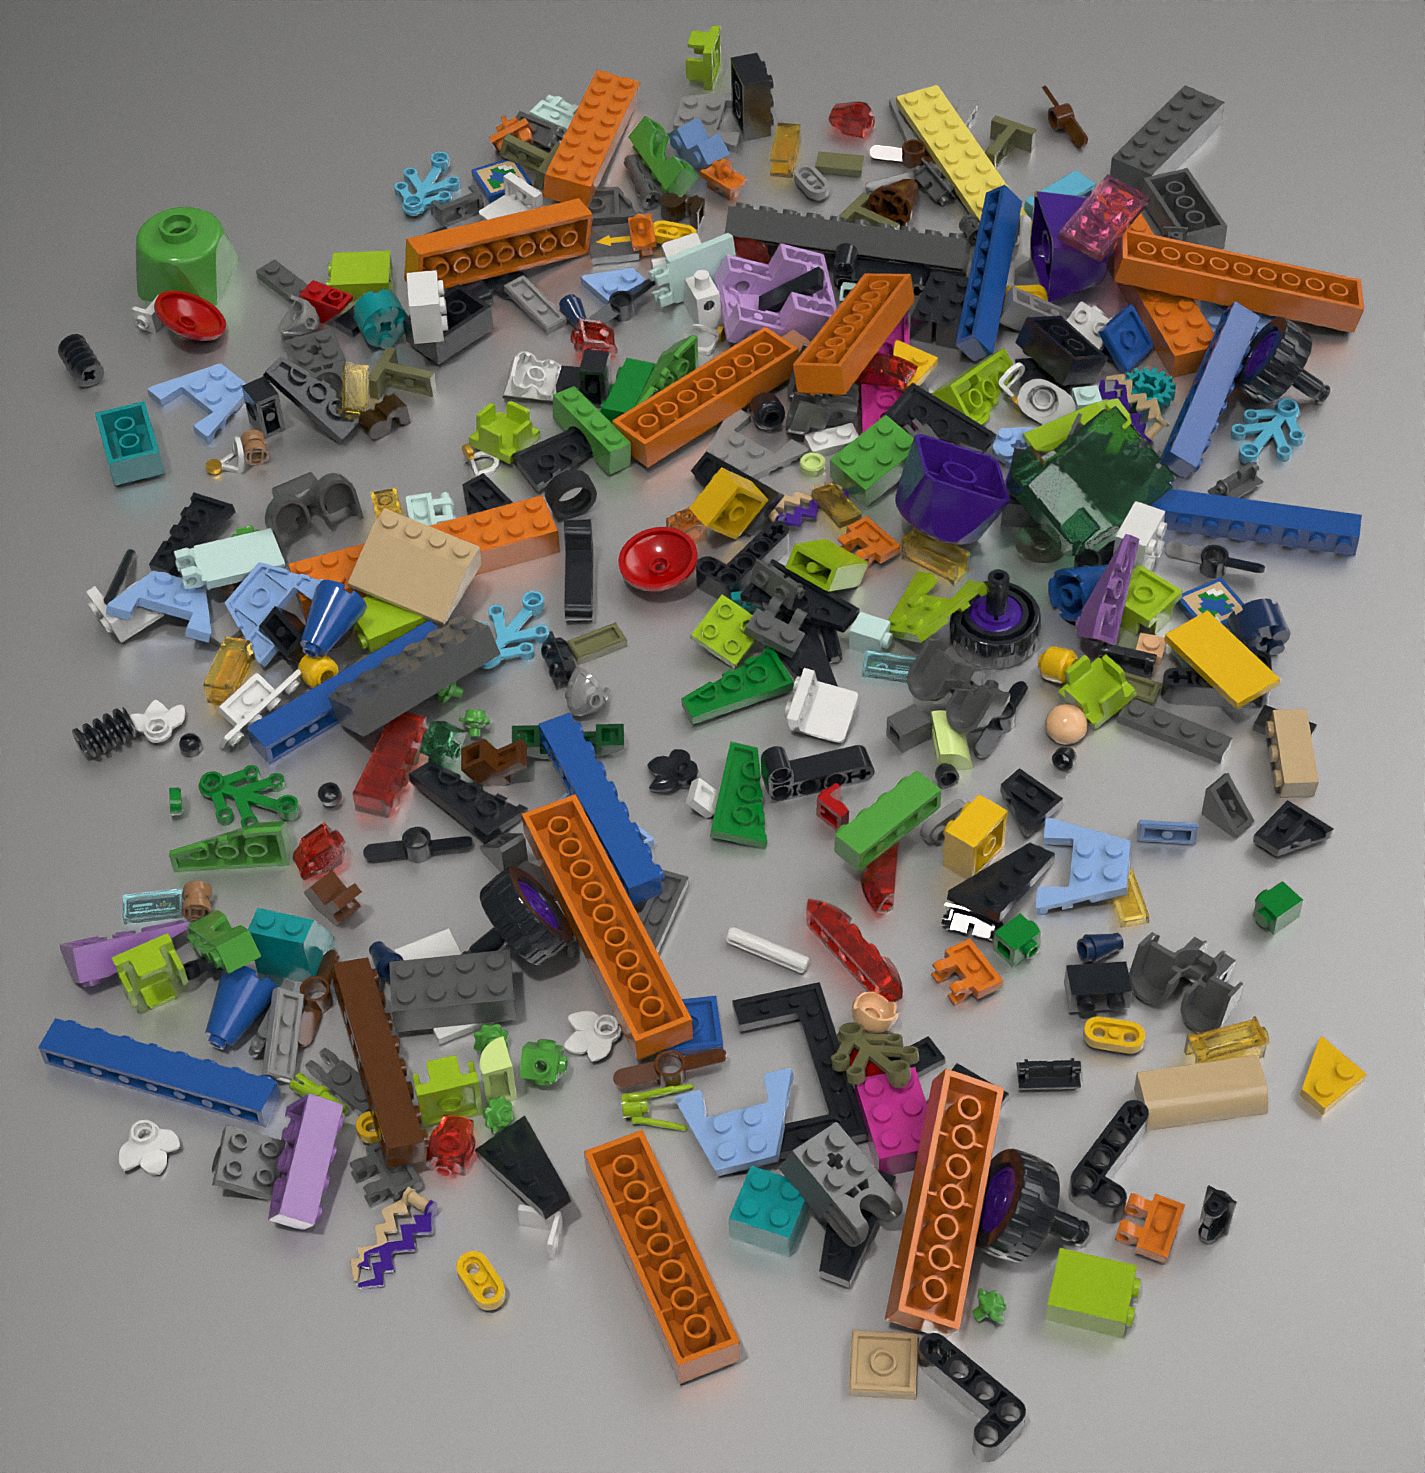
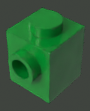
[1253,881,1303,935]
[993,913,1041,967]

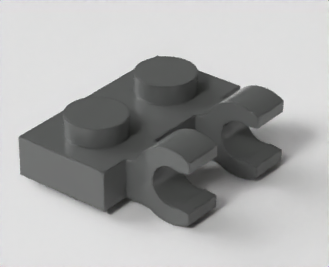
[744,596,807,658]
[349,1141,422,1207]

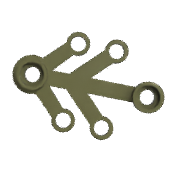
[831,1022,919,1088]

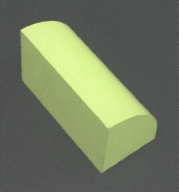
[930,710,972,770]
[480,1036,517,1107]

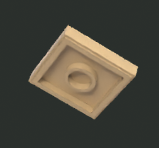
[849,1330,918,1400]

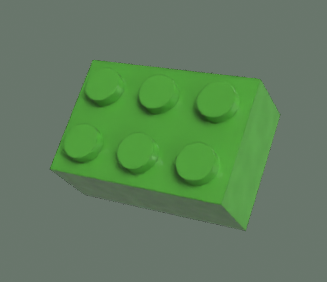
[830,415,914,508]

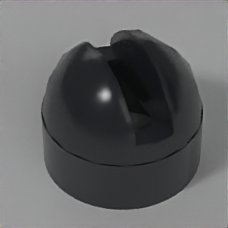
[179,733,203,758]
[1052,746,1077,771]
[935,763,959,788]
[318,782,342,807]

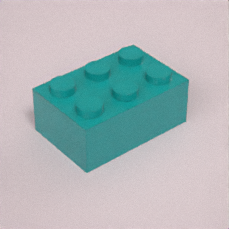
[95,401,165,486]

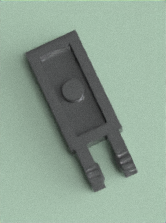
[306,1048,370,1116]

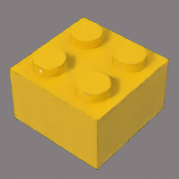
[689,467,768,540]
[942,794,1008,880]

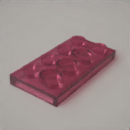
[1057,174,1150,262]

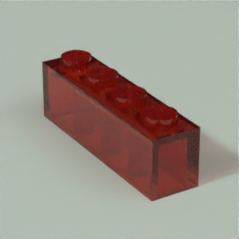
[352,712,430,818]

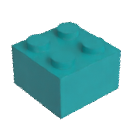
[729,1166,810,1257]

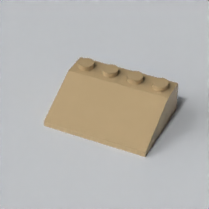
[348,508,481,626]

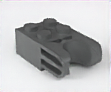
[284,328,357,397]
[779,1122,903,1246]

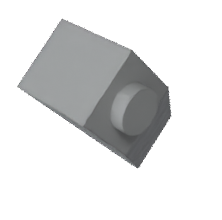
[999,286,1072,331]

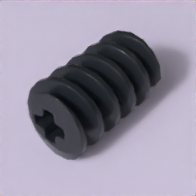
[58,334,104,387]
[72,707,137,758]

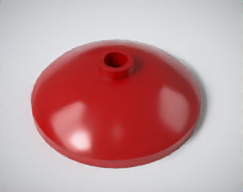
[154,290,226,341]
[618,527,698,592]

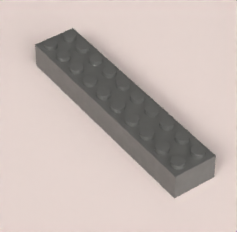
[724,202,971,272]

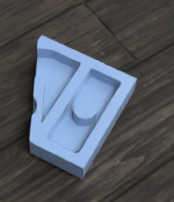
[580,268,646,305]

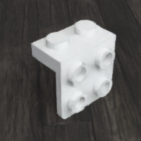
[479,172,543,220]
[1066,301,1113,351]
[86,581,165,643]
[784,668,858,743]

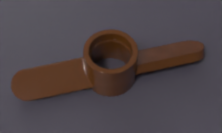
[1042,85,1088,148]
[870,139,935,169]
[298,950,340,1047]
[613,1049,727,1088]

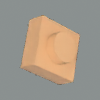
[1136,633,1167,665]

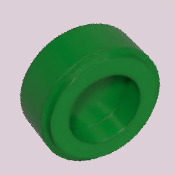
[169,787,182,816]

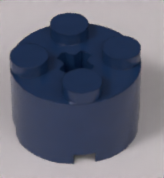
[1227,599,1290,655]

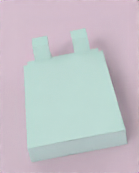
[649,233,736,307]
[174,528,286,590]

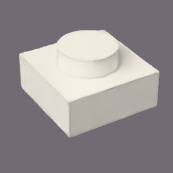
[686,778,719,819]

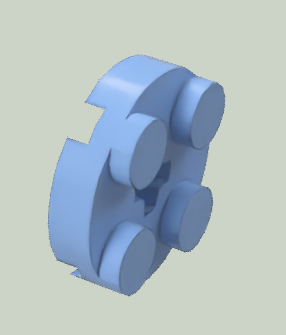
[992,427,1035,470]

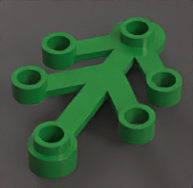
[198,765,300,827]

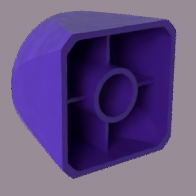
[1030,191,1114,302]
[895,434,1010,545]

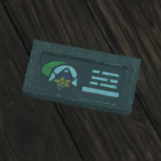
[862,650,917,683]
[122,889,183,924]

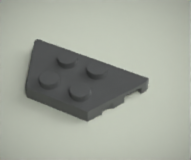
[588,187,641,226]

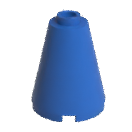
[1048,565,1107,621]
[300,580,367,658]
[205,966,278,1050]

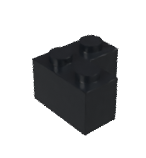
[556,349,612,409]

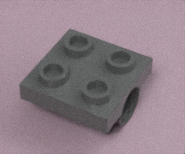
[212,1125,286,1201]

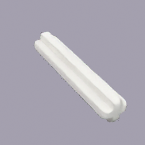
[726,927,809,973]

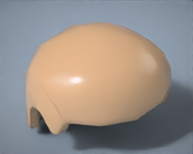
[1045,704,1087,745]
[851,992,899,1034]

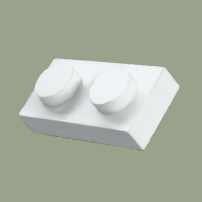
[804,423,859,456]

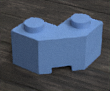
[668,117,730,171]

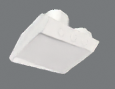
[502,351,562,401]

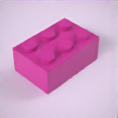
[854,1067,927,1175]

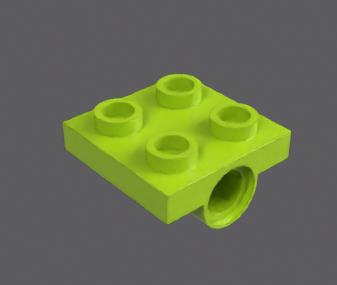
[690,594,756,669]

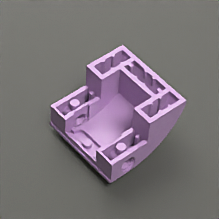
[714,243,837,344]

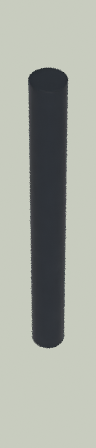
[103,549,136,605]

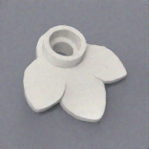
[130,700,185,743]
[564,1011,622,1062]
[119,1120,180,1175]

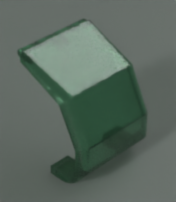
[1005,406,1177,557]

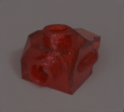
[829,101,876,139]
[733,236,771,265]
[570,318,618,356]
[292,822,346,880]
[426,1115,476,1176]

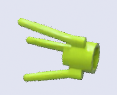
[622,1083,693,1131]

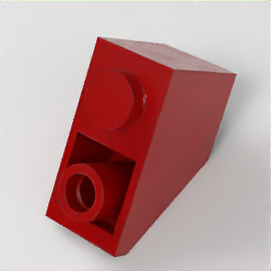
[299,280,354,324]

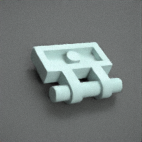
[529,95,579,134]
[405,492,456,526]

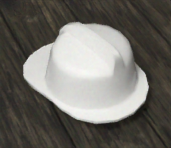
[1018,379,1076,425]

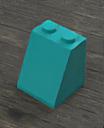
[248,908,334,982]

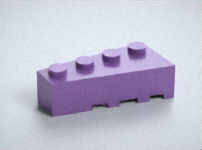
[268,1093,344,1231]

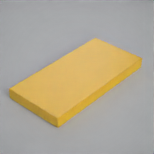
[1164,611,1280,710]

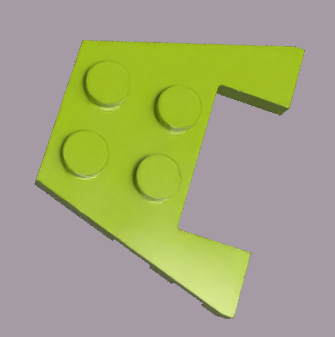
[888,571,987,643]

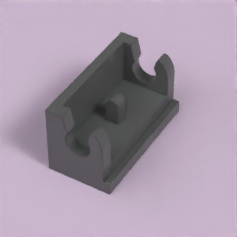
[431,185,484,227]

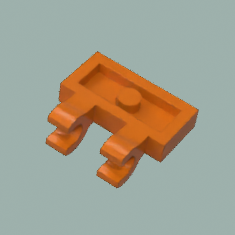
[837,516,901,569]
[931,938,1003,1005]
[1115,1193,1185,1264]

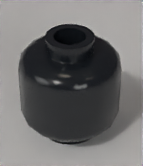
[749,393,785,430]

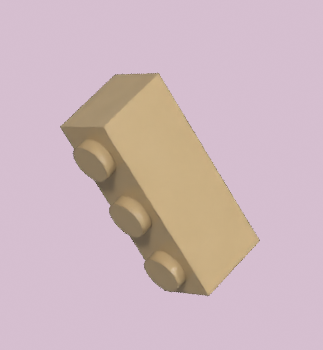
[1265,709,1319,798]

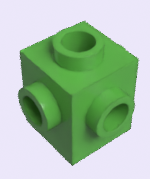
[519,1039,568,1085]

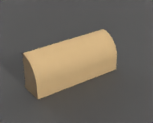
[1134,1055,1268,1131]

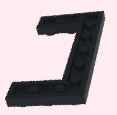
[732,982,868,1159]

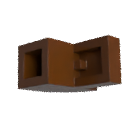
[461,738,527,786]
[303,870,362,925]

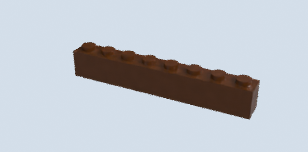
[332,957,429,1168]

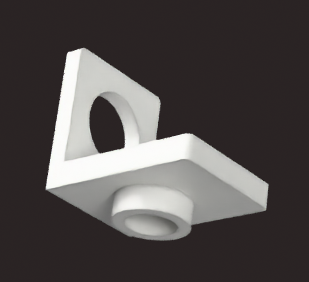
[517,1204,563,1260]

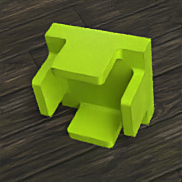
[685,25,721,91]
[469,401,540,464]
[1120,564,1183,635]
[1057,654,1137,730]
[112,933,189,1010]
[412,1055,483,1129]

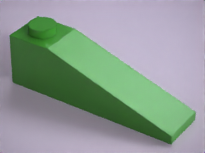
[636,335,699,406]
[169,821,291,872]

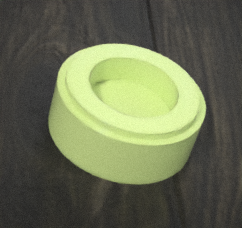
[800,453,826,477]

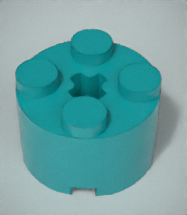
[353,289,408,349]

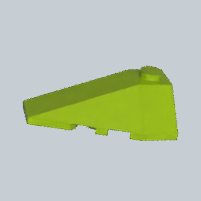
[931,348,1014,425]
[1022,398,1136,458]

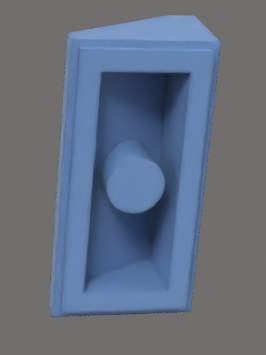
[1137,820,1198,845]

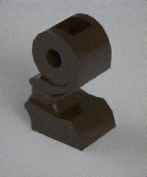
[660,193,705,230]
[358,393,411,439]

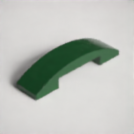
[512,724,624,760]

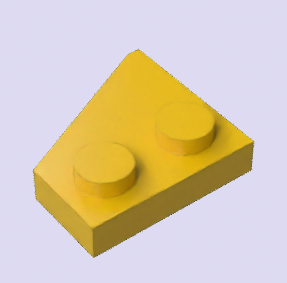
[890,340,938,392]
[1300,1036,1367,1115]

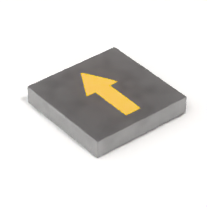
[589,223,639,265]

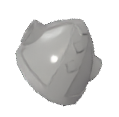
[278,295,320,338]
[565,667,611,717]

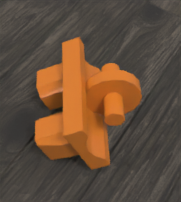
[489,115,534,151]
[700,159,747,200]
[628,213,657,257]

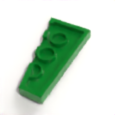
[681,646,794,725]
[709,741,767,849]

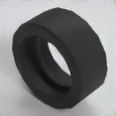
[544,469,597,519]

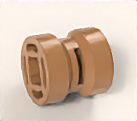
[240,429,269,466]
[182,881,212,921]

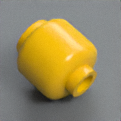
[1038,646,1079,685]
[298,655,339,689]

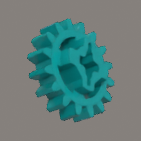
[1120,366,1176,412]

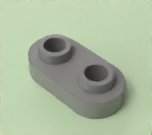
[794,164,829,200]
[920,799,966,844]

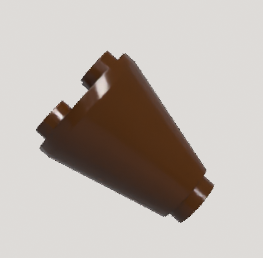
[867,179,919,230]

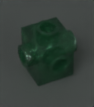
[420,721,467,766]

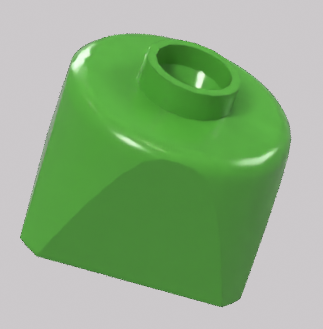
[136,207,239,306]

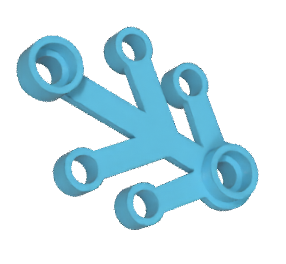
[394,151,461,216]
[1230,398,1305,465]
[480,591,549,669]

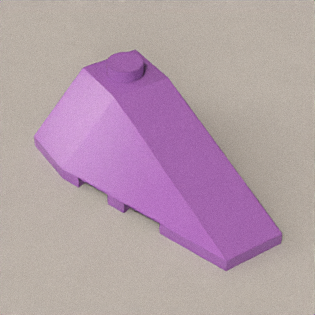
[1076,534,1140,645]
[59,920,189,987]

